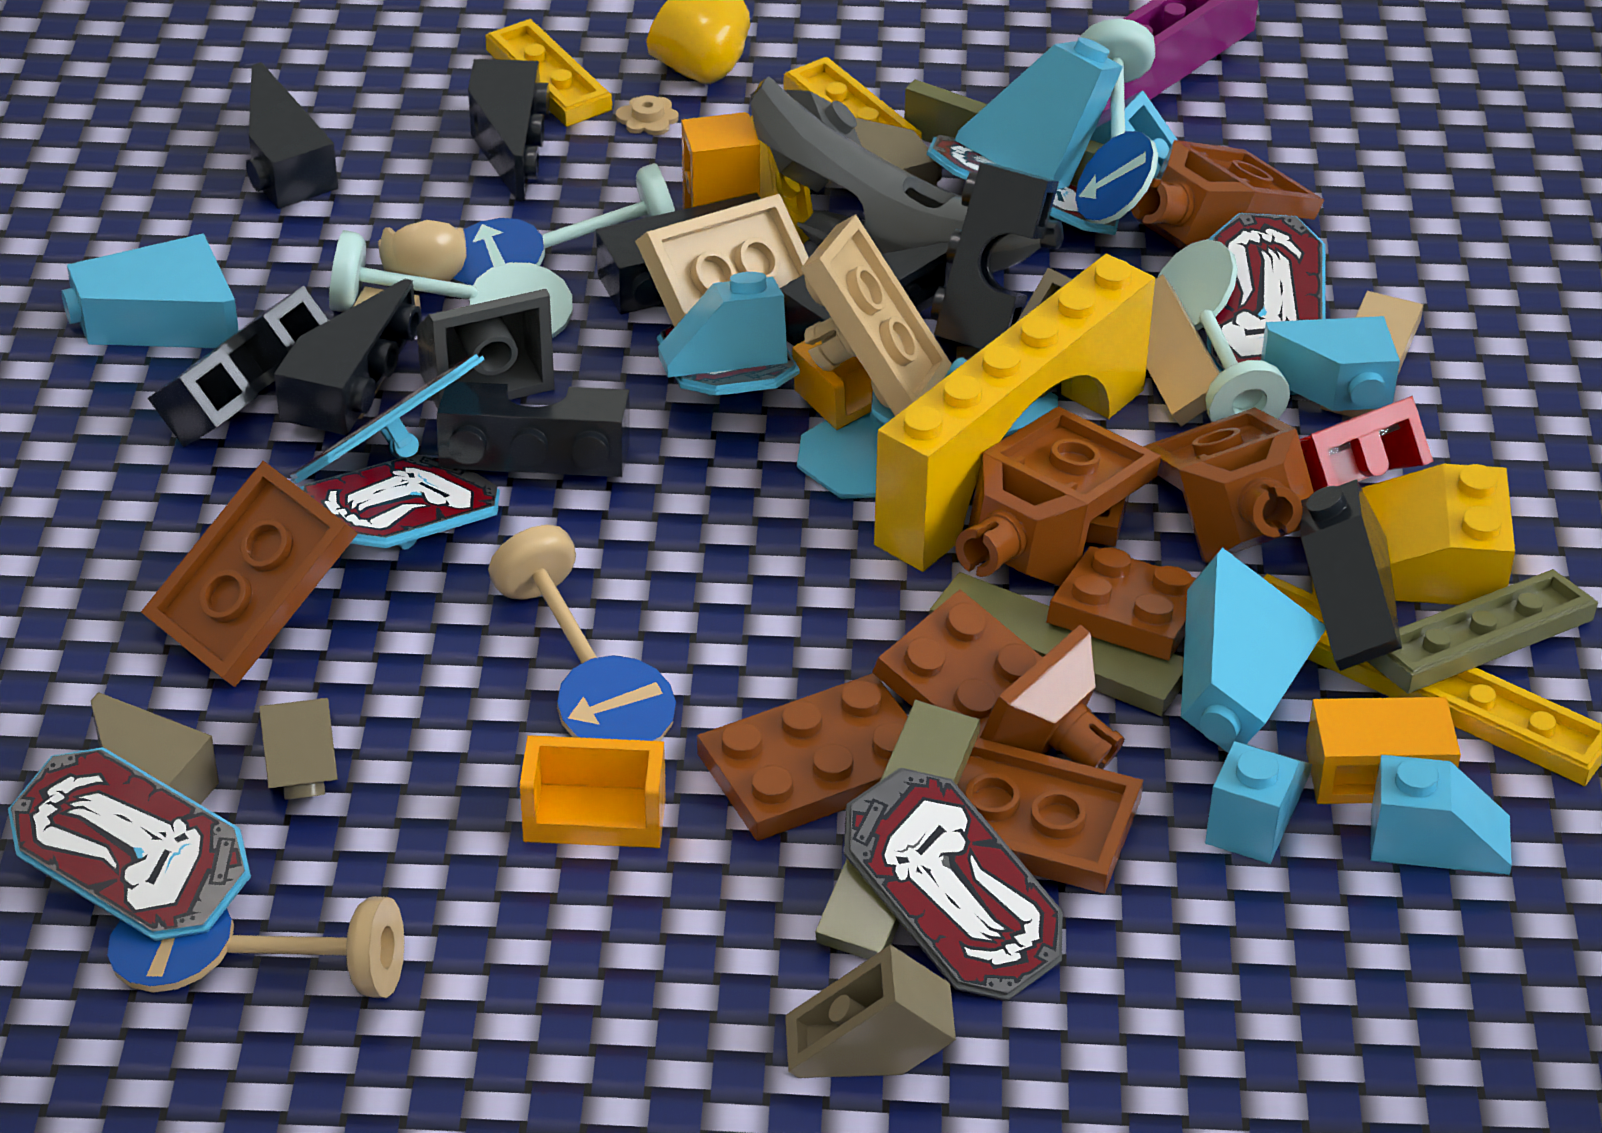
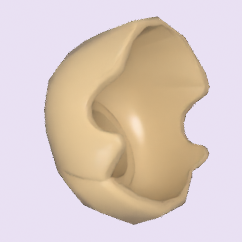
[378,220,466,282]

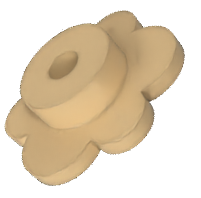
[616,95,679,135]

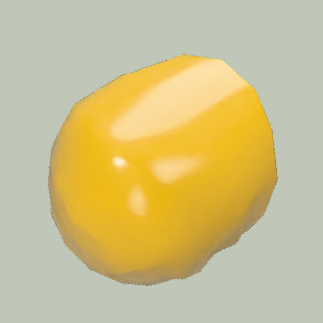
[646,0,750,84]

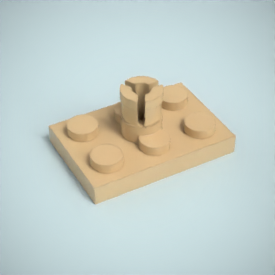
[635,194,809,327]
[800,214,952,416]

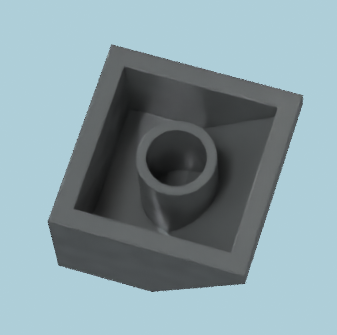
[416,289,555,410]

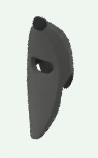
[750,76,1064,274]

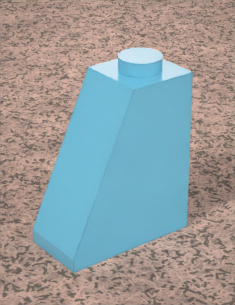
[955,37,1124,190]
[61,233,239,348]
[1181,547,1326,753]

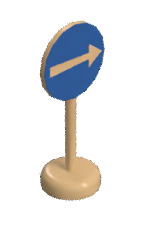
[488,524,676,741]
[107,897,404,998]

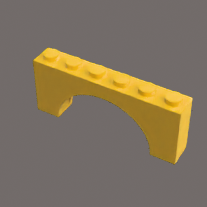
[874,253,1155,572]

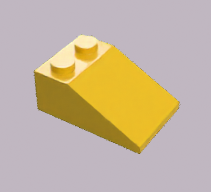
[1311,464,1515,605]

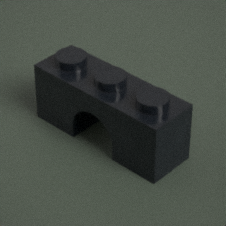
[931,162,1059,349]
[147,286,329,447]
[437,381,630,477]

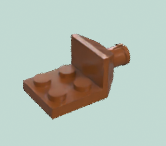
[1131,140,1324,250]
[955,406,1161,586]
[1142,407,1314,563]
[872,589,1125,769]

